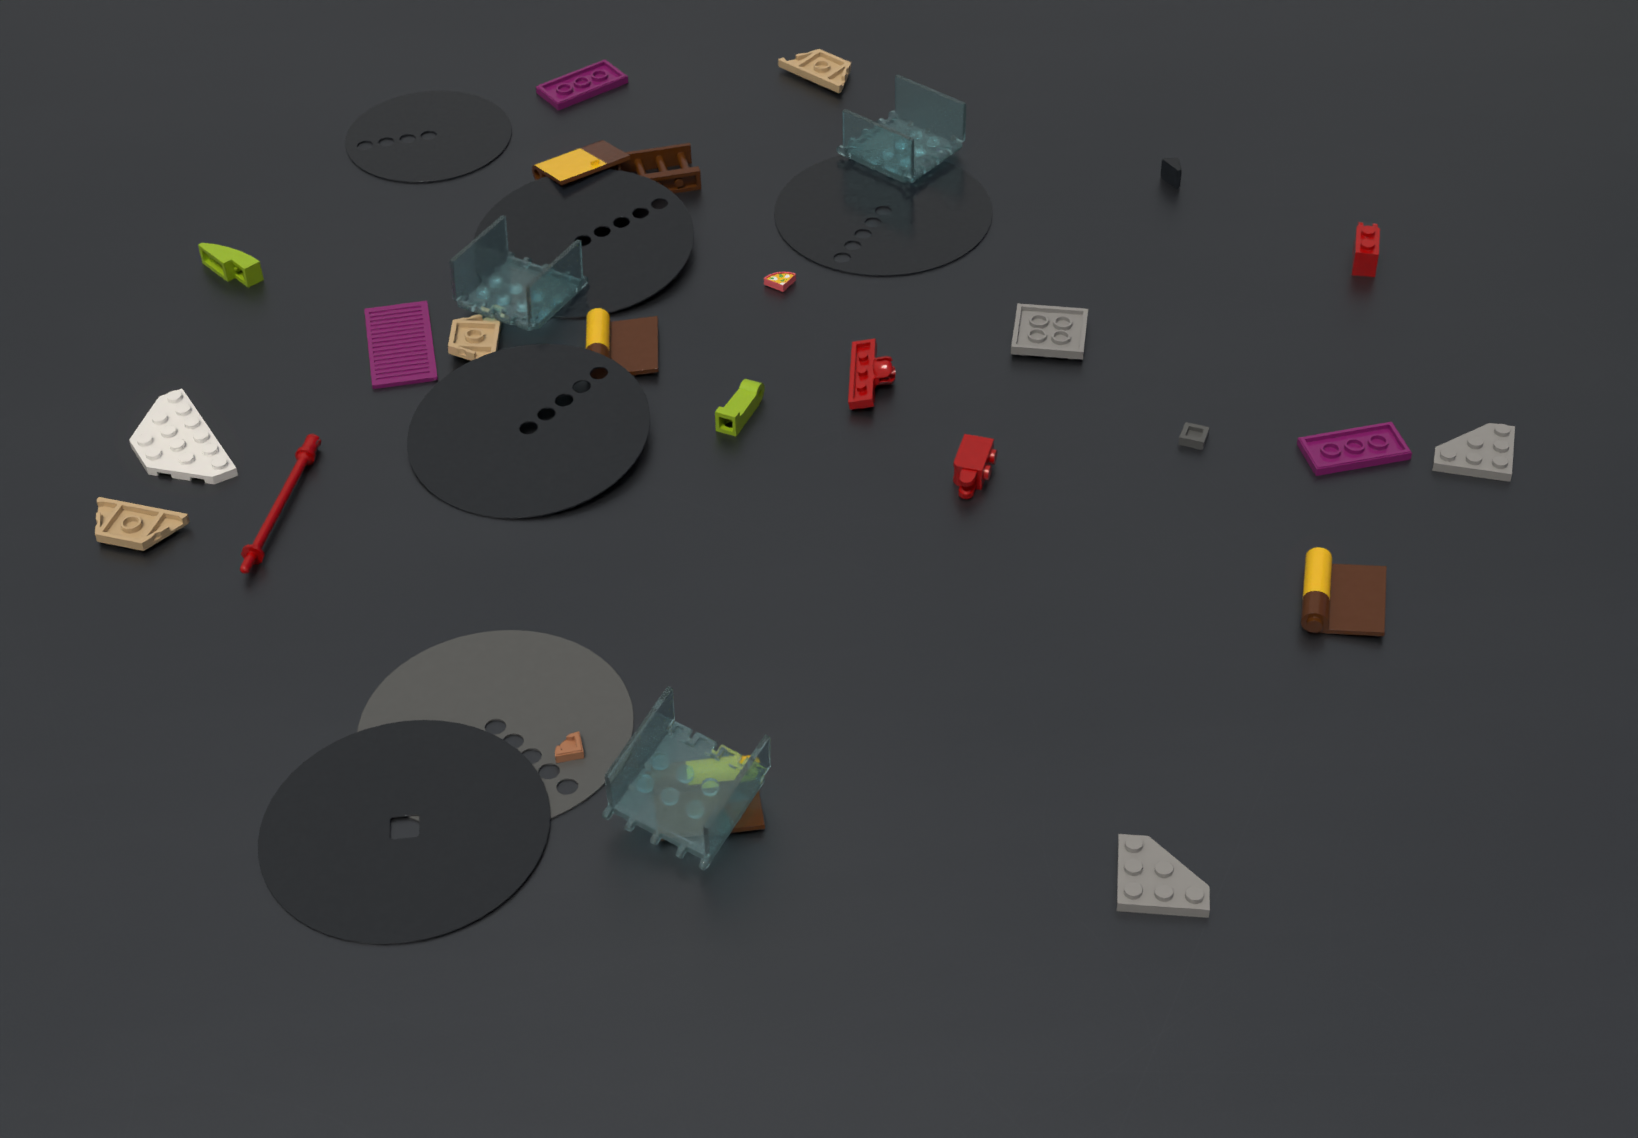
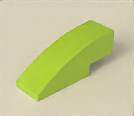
[198,243,264,288]

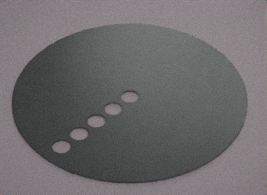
[357,630,634,822]

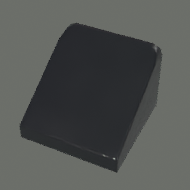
[1160,158,1182,189]

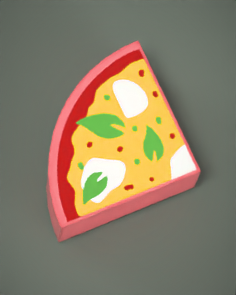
[764,272,796,292]

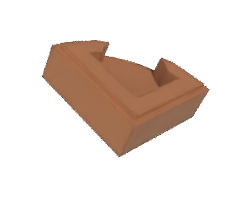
[555,731,584,763]

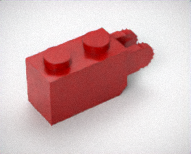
[1352,222,1380,277]
[953,434,997,499]

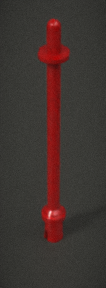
[240,434,321,574]

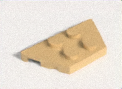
[778,49,851,93]
[448,310,502,361]
[95,497,190,551]

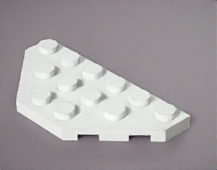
[129,389,238,484]

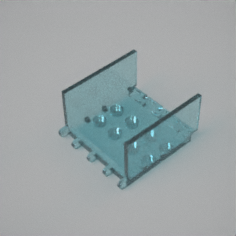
[837,75,966,183]
[449,215,588,332]
[602,686,771,871]

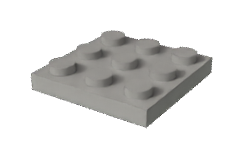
[1011,303,1088,360]

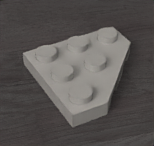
[1432,423,1515,482]
[1116,834,1210,918]

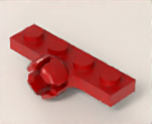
[848,339,896,410]

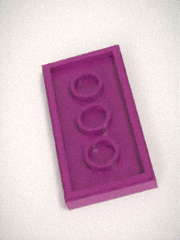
[536,59,628,111]
[1297,422,1412,476]

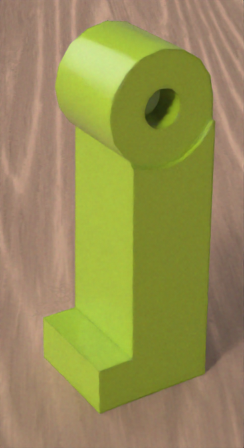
[715,379,765,436]

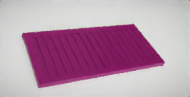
[364,301,438,389]

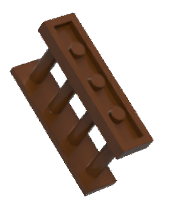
[606,143,701,193]

